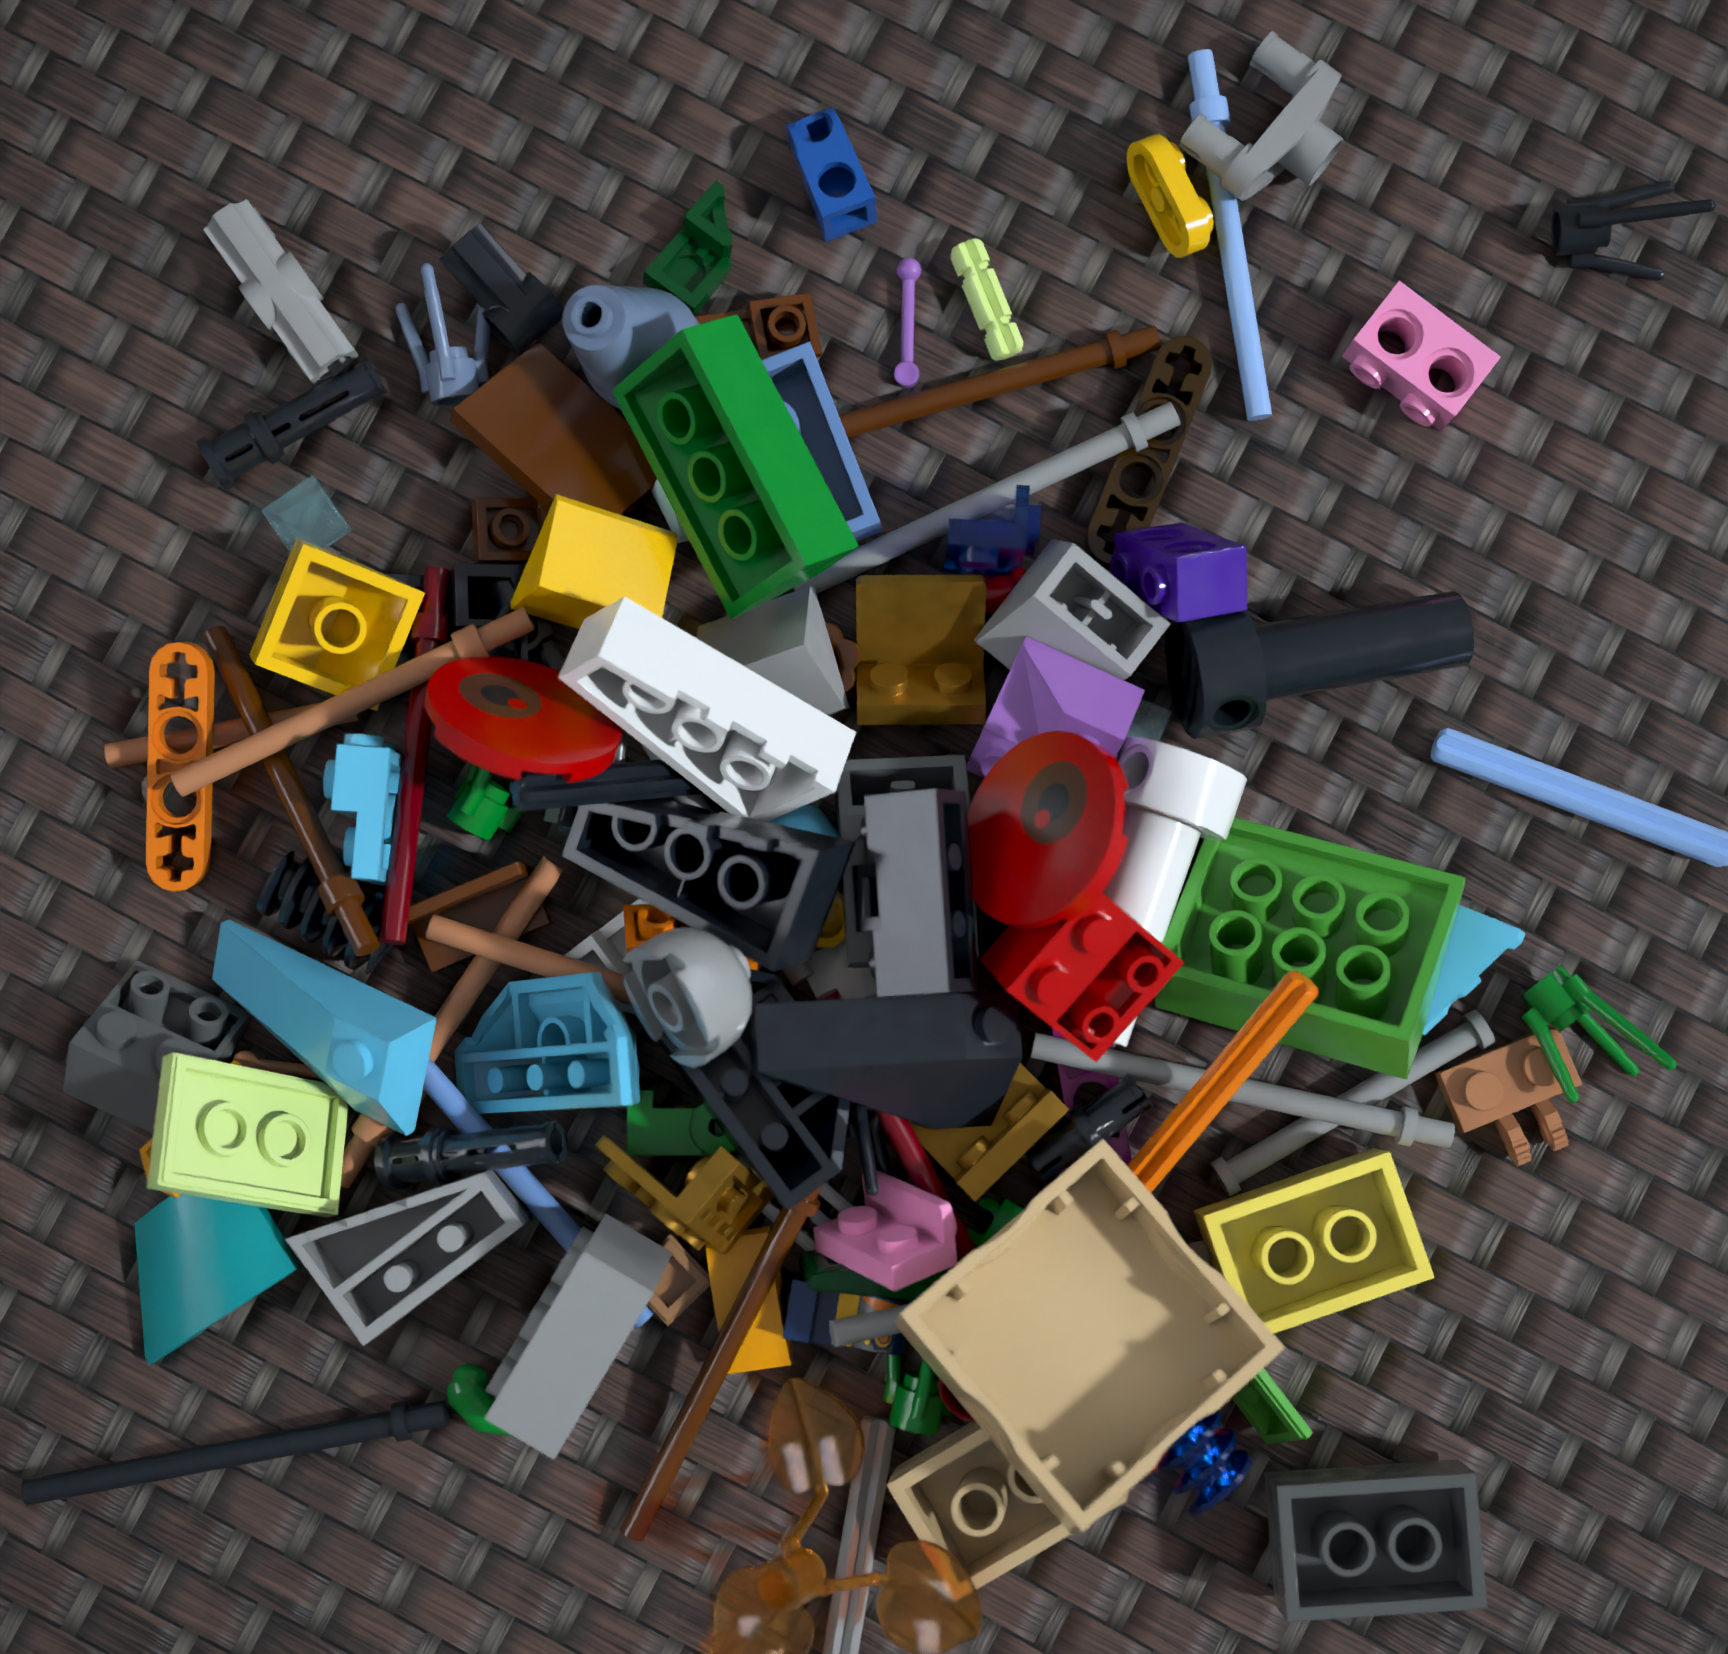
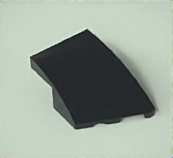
[383,563,565,703]

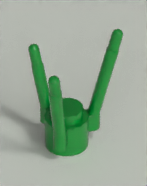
[446,763,525,841]
[1521,965,1677,1103]
[882,1354,953,1435]

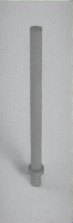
[794,402,1181,594]
[1030,1032,1455,1149]

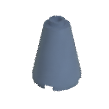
[563,285,699,409]

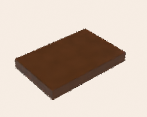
[449,341,657,516]

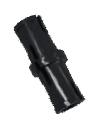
[1025,1073,1154,1184]

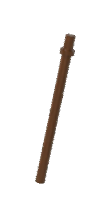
[839,325,1161,438]
[620,1185,823,1542]

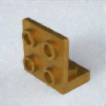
[856,575,986,725]
[908,1063,1069,1202]
[595,1135,774,1255]

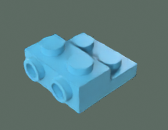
[323,734,402,886]

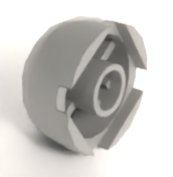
[623,928,752,1068]

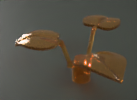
[710,1377,983,1654]

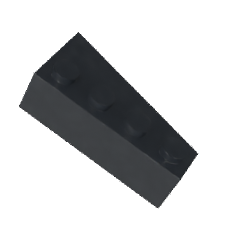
[562,798,856,972]

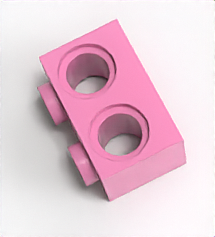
[1342,281,1501,431]

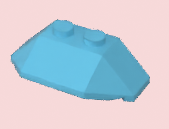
[454,972,640,1114]

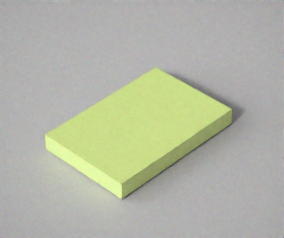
[147,1053,348,1218]

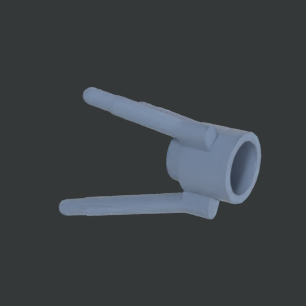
[395,263,490,406]

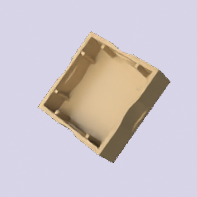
[893,1139,1285,1534]

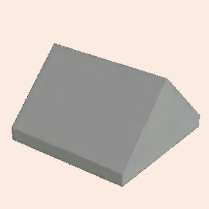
[696,586,850,716]

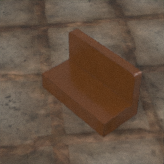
[408,861,553,973]

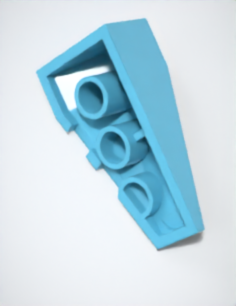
[212,919,437,1136]

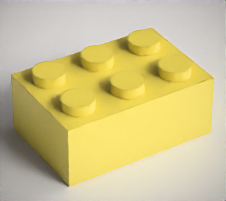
[1193,1148,1435,1334]

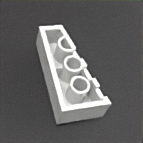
[558,596,856,822]

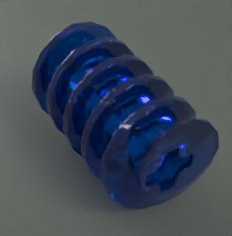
[1157,1410,1252,1517]

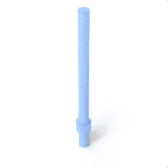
[1188,49,1272,421]

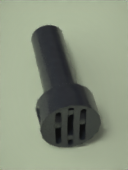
[1165,591,1474,739]

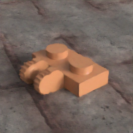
[1434,1025,1583,1167]

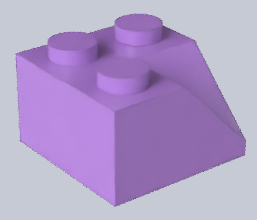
[966,636,1145,778]

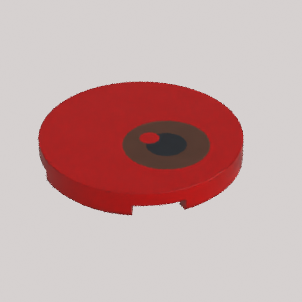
[422,656,622,783]
[967,731,1129,931]

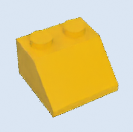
[249,538,425,711]

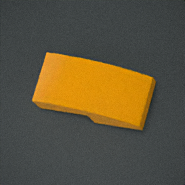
[705,1226,793,1374]

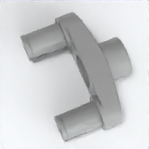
[1178,31,1344,201]

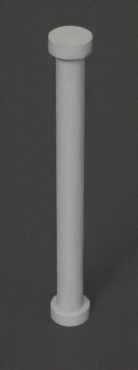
[1210,1009,1495,1197]

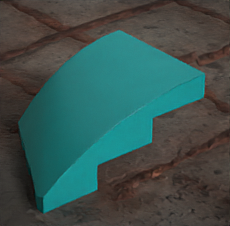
[134,1194,302,1365]

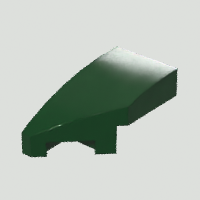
[643,180,733,317]

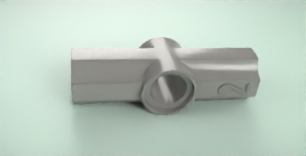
[203,199,359,386]

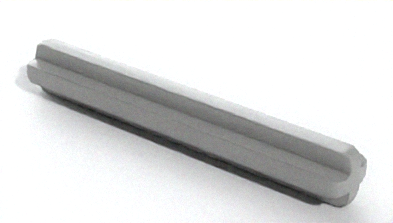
[822,1416,895,1654]

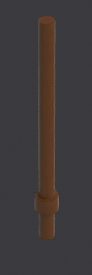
[202,626,380,957]

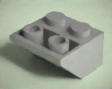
[973,539,1170,680]

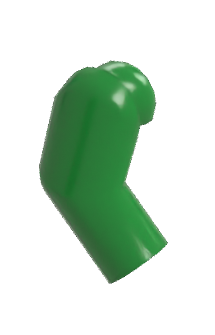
[447,1364,512,1436]

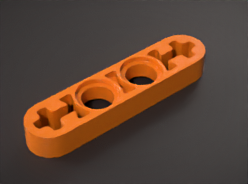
[146,642,215,892]

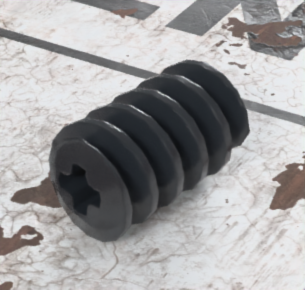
[256,851,392,975]

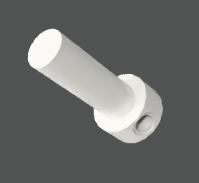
[1104,736,1247,1047]

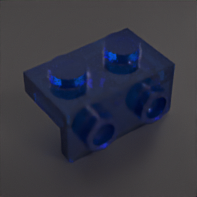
[943,485,1041,577]

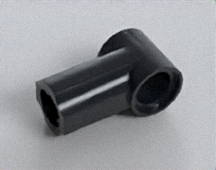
[439,223,564,356]

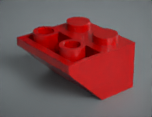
[980,891,1184,1062]

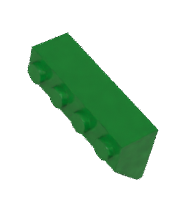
[611,314,859,619]

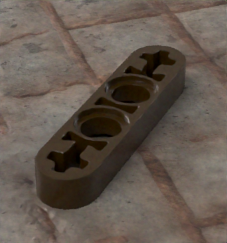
[1084,336,1212,570]

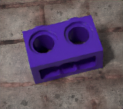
[1110,522,1247,622]

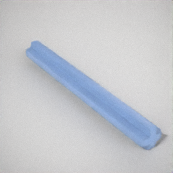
[1430,728,1728,867]

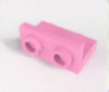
[813,1169,957,1291]

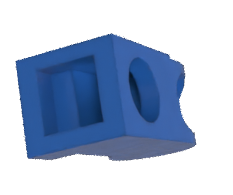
[785,107,877,242]

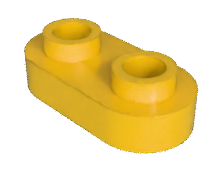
[1127,134,1214,258]

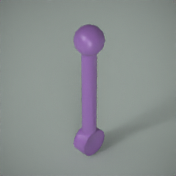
[894,258,921,388]

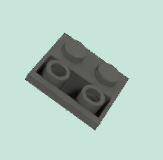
[63,960,251,1134]

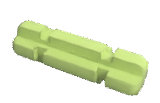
[951,238,1023,361]

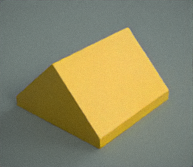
[510,494,678,629]

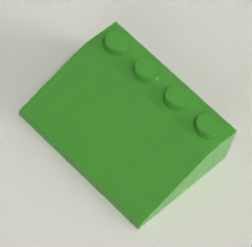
[1155,817,1466,1080]

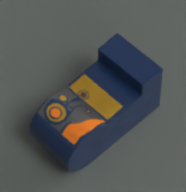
[783,1277,913,1356]

